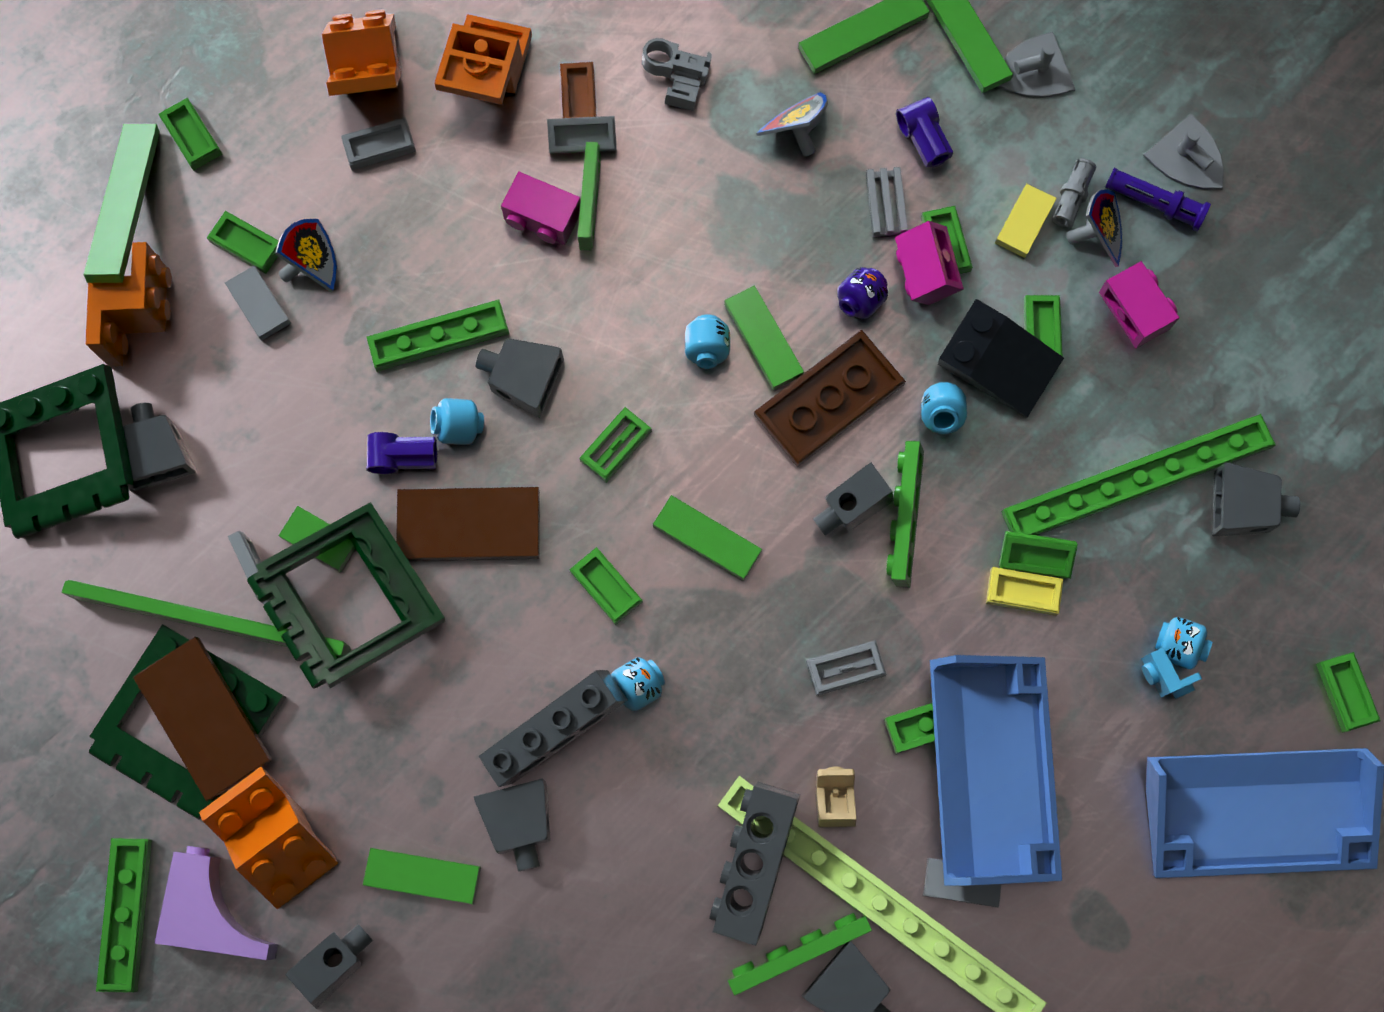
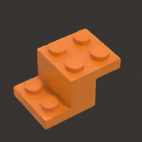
[322,10,401,96]
[434,14,532,105]
[86,242,172,367]
[199,766,338,909]

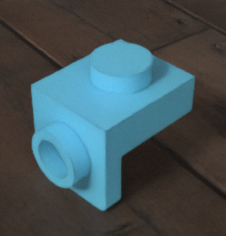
[1141,647,1202,699]

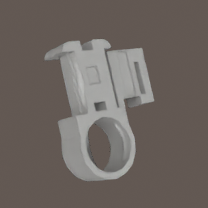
[642,38,712,111]

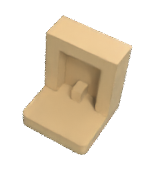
[816,766,856,827]

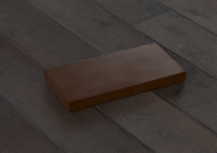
[754,330,906,467]
[396,487,540,561]
[133,637,273,801]

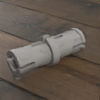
[1052,158,1097,228]

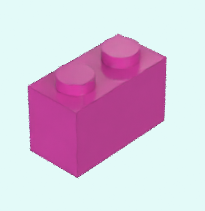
[501,171,581,245]
[895,221,964,305]
[1099,261,1179,349]

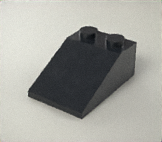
[938,299,1064,418]

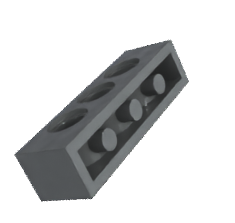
[479,670,628,787]
[709,782,800,946]

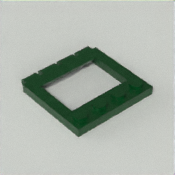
[0,364,134,539]
[247,502,445,689]
[89,624,286,820]

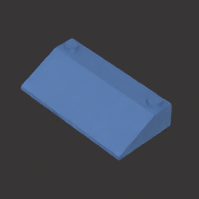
[930,655,1062,886]
[1146,748,1384,878]

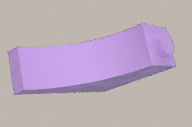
[155,846,278,960]

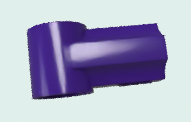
[896,97,953,168]
[366,432,438,474]

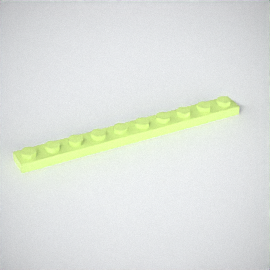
[717,776,1047,1012]

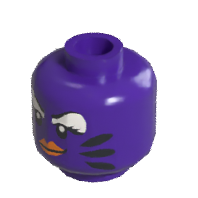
[837,267,888,319]

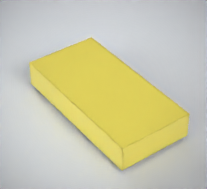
[995,183,1057,258]
[986,567,1063,616]

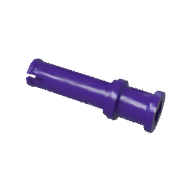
[1105,167,1211,232]

